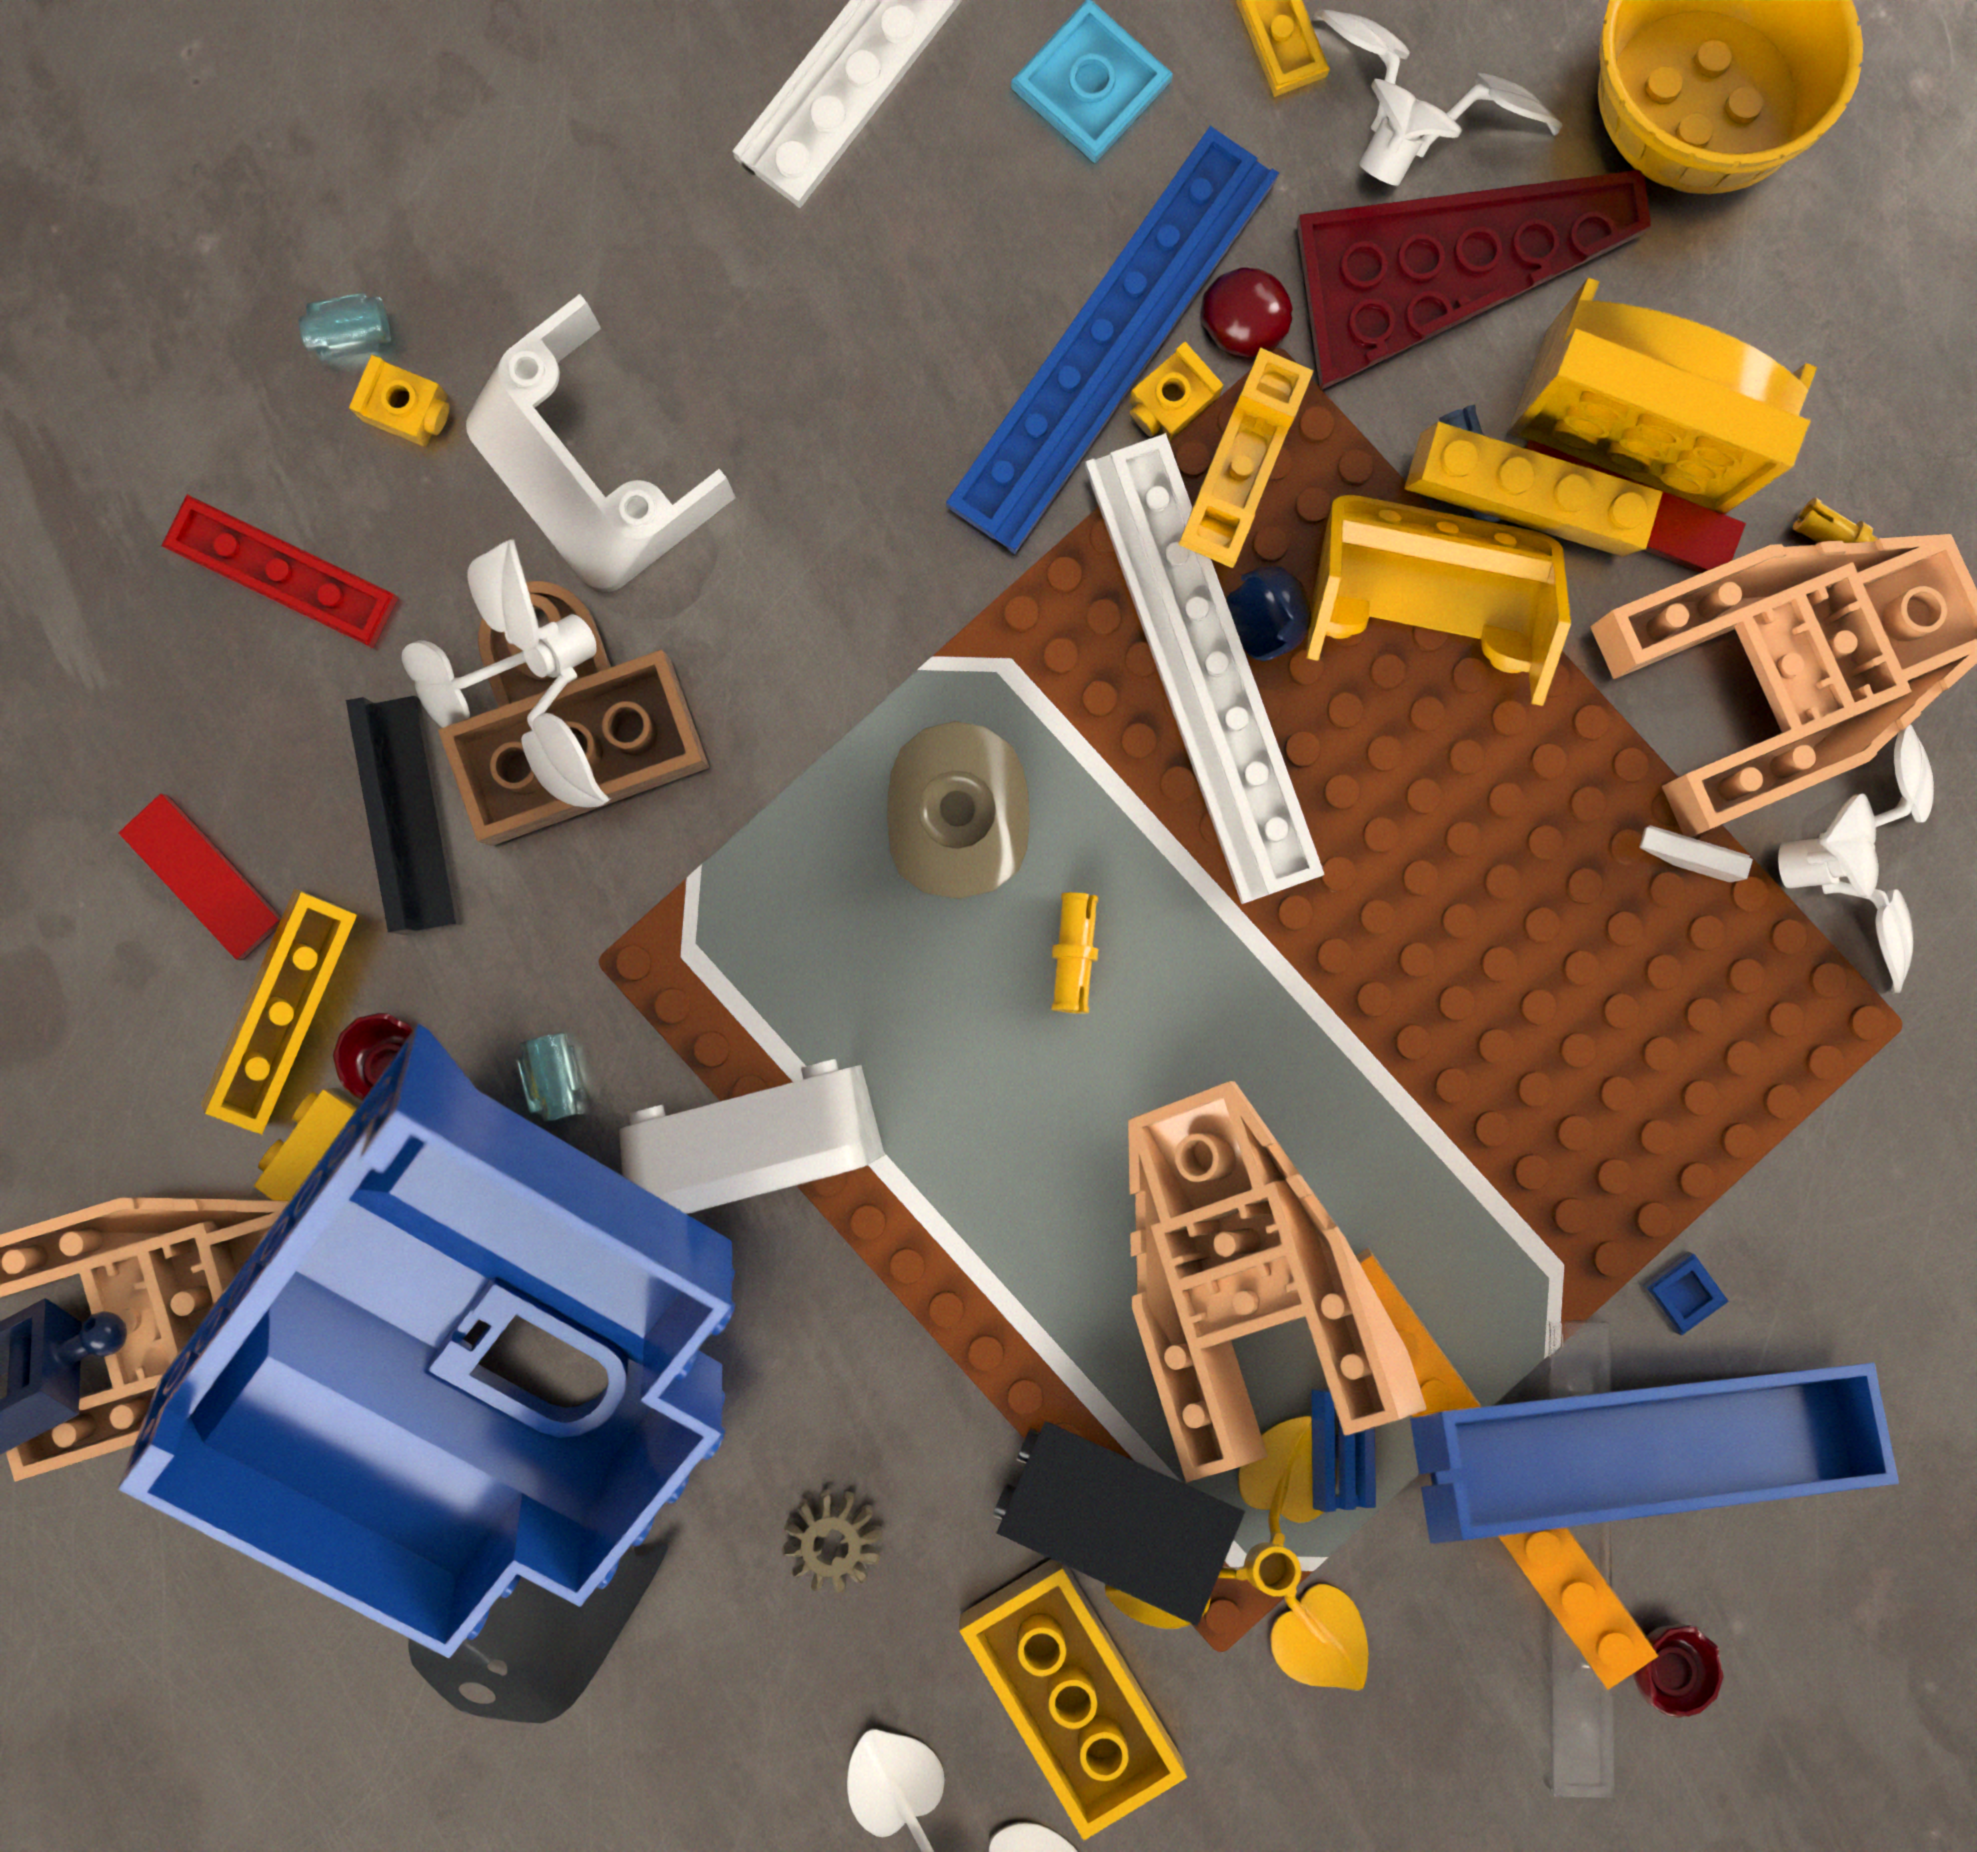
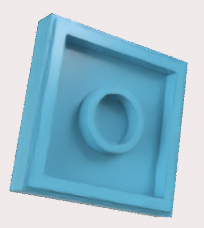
[1011,0,1173,164]

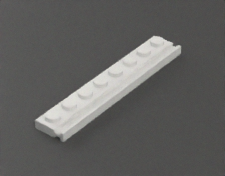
[732,0,962,208]
[1085,433,1325,904]

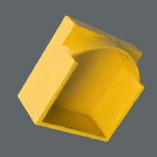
[1507,277,1817,515]

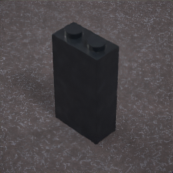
[993,1421,1245,1626]

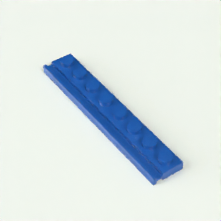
[946,126,1279,554]

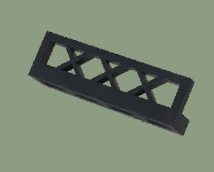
[346,695,461,935]

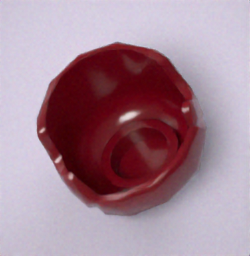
[1200,267,1293,358]
[333,1013,414,1101]
[1633,1624,1724,1718]

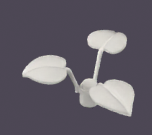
[1311,10,1563,186]
[401,539,611,807]
[1778,724,1934,993]
[847,1728,1078,1852]

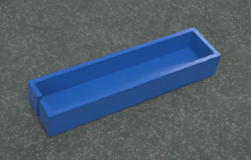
[1410,1362,1899,1544]

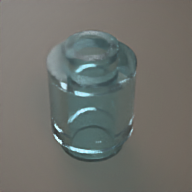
[299,292,391,361]
[517,1032,587,1122]

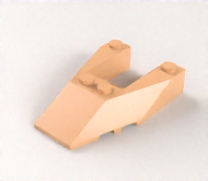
[1590,534,1977,837]
[1128,1081,1427,1483]
[0,1197,289,1482]

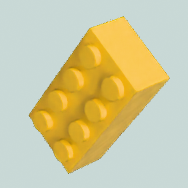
[959,1559,1187,1841]

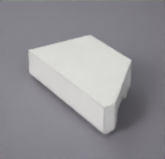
[1639,825,1753,882]

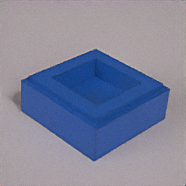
[1642,1252,1729,1336]

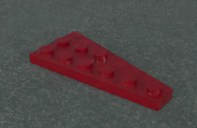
[1297,170,1651,391]

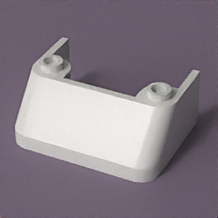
[466,294,736,592]
[619,1059,885,1214]

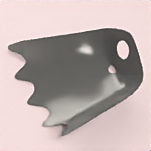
[408,1543,669,1724]

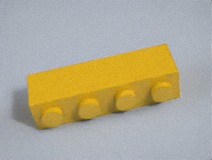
[1404,421,1663,557]
[201,888,357,1135]

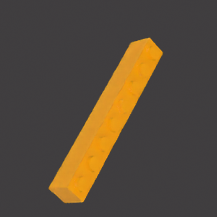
[1356,1248,1658,1690]

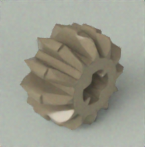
[782,1489,883,1593]

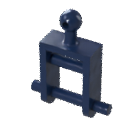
[0,1298,127,1455]

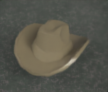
[887,721,1030,899]

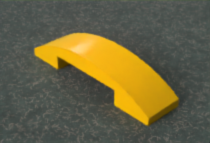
[1178,348,1314,568]

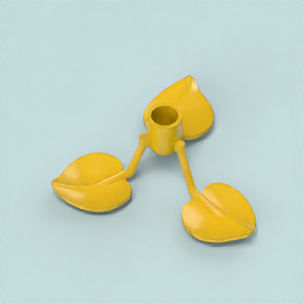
[1105,1416,1369,1690]

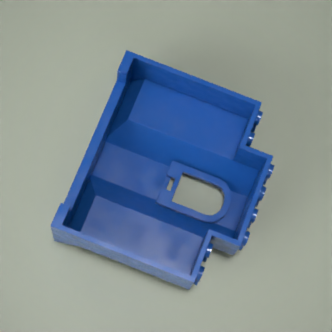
[118,1023,735,1658]

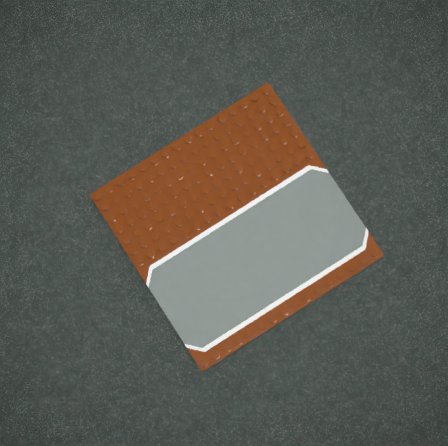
[599,348,1903,1652]

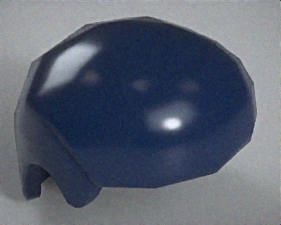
[1227,567,1311,661]

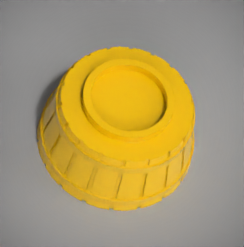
[1598,0,1863,194]

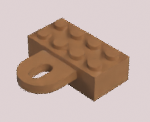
[438,581,709,846]

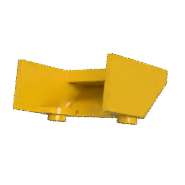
[1307,495,1571,706]

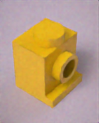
[1129,342,1224,442]
[349,354,449,448]

